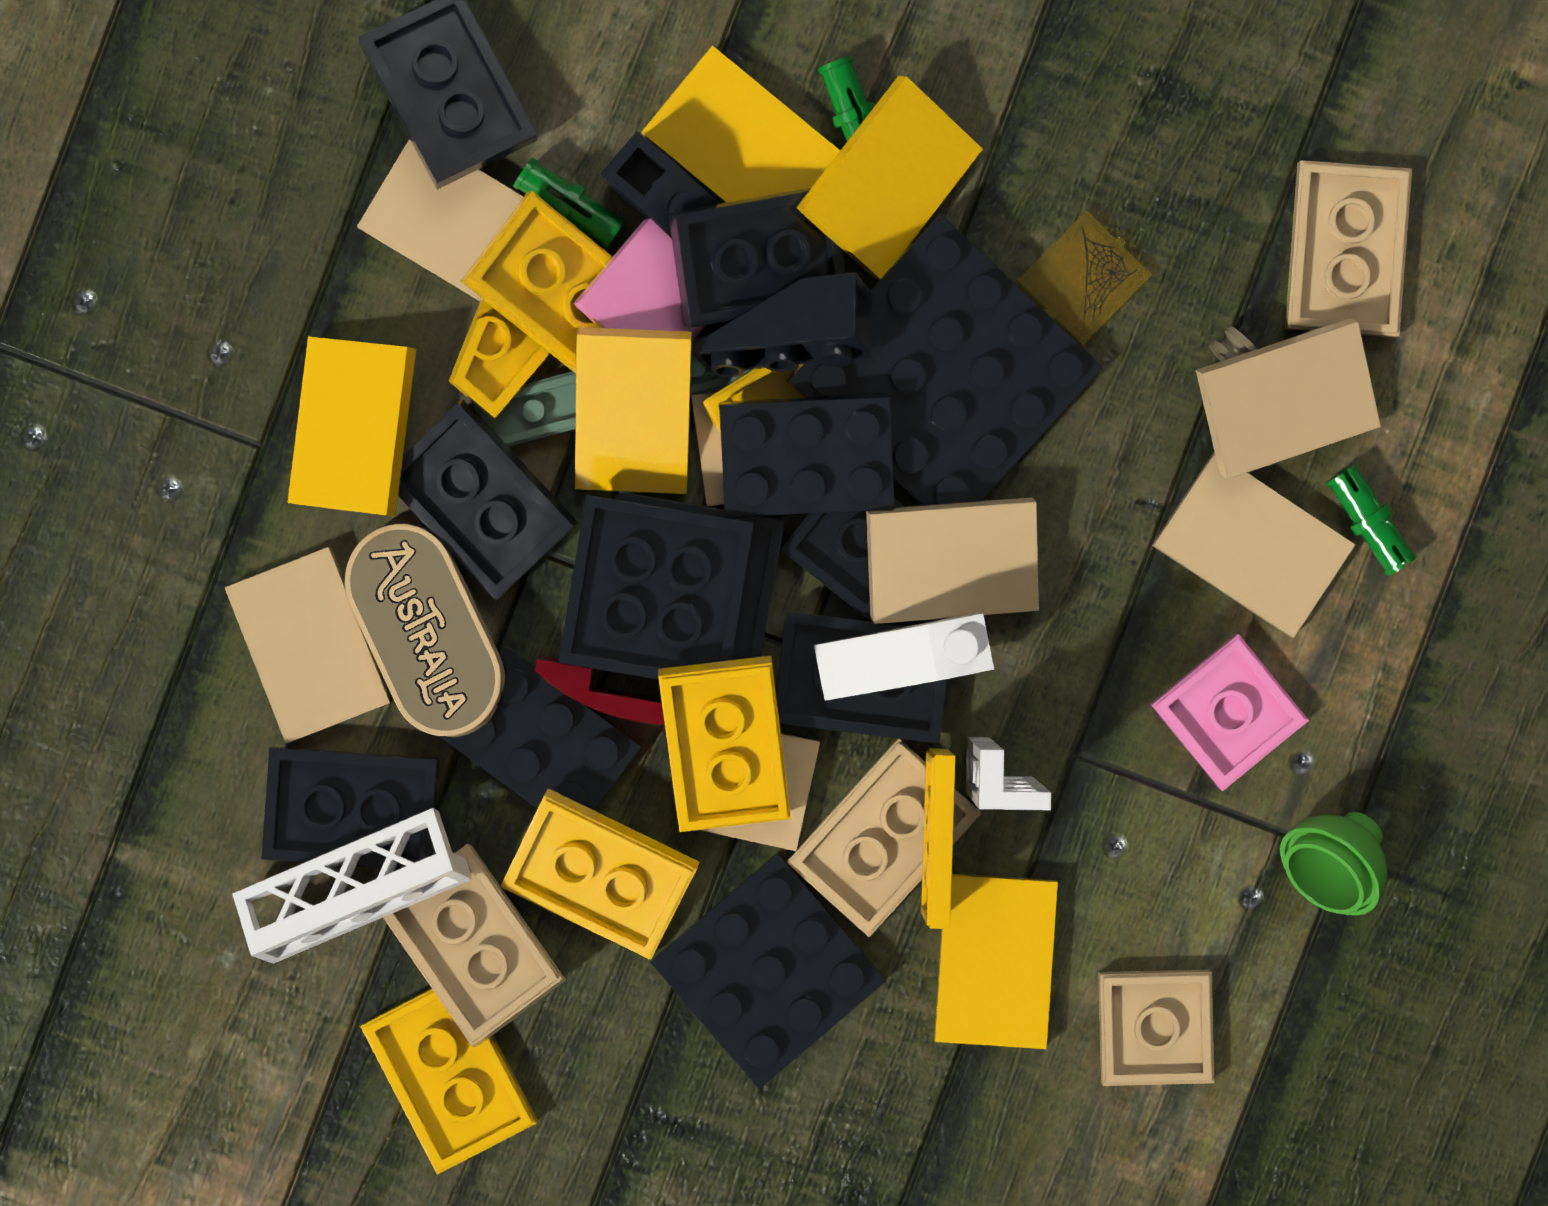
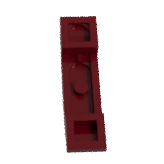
[535,655,665,725]

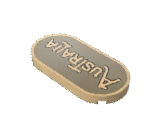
[345,524,505,737]

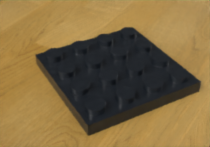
[786,214,1103,506]

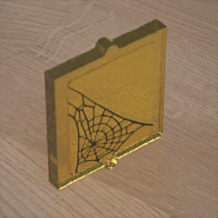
[1017,210,1152,345]

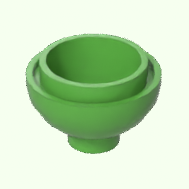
[1280,812,1388,915]

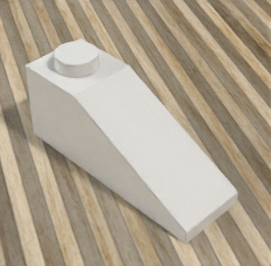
[814,612,994,701]

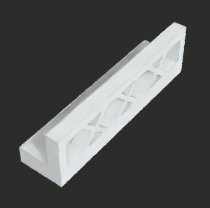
[966,737,1051,810]
[232,808,473,964]

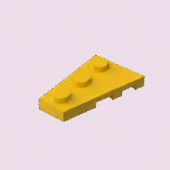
[449,298,550,418]

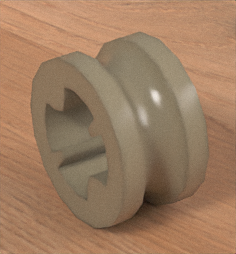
[1209,326,1257,361]

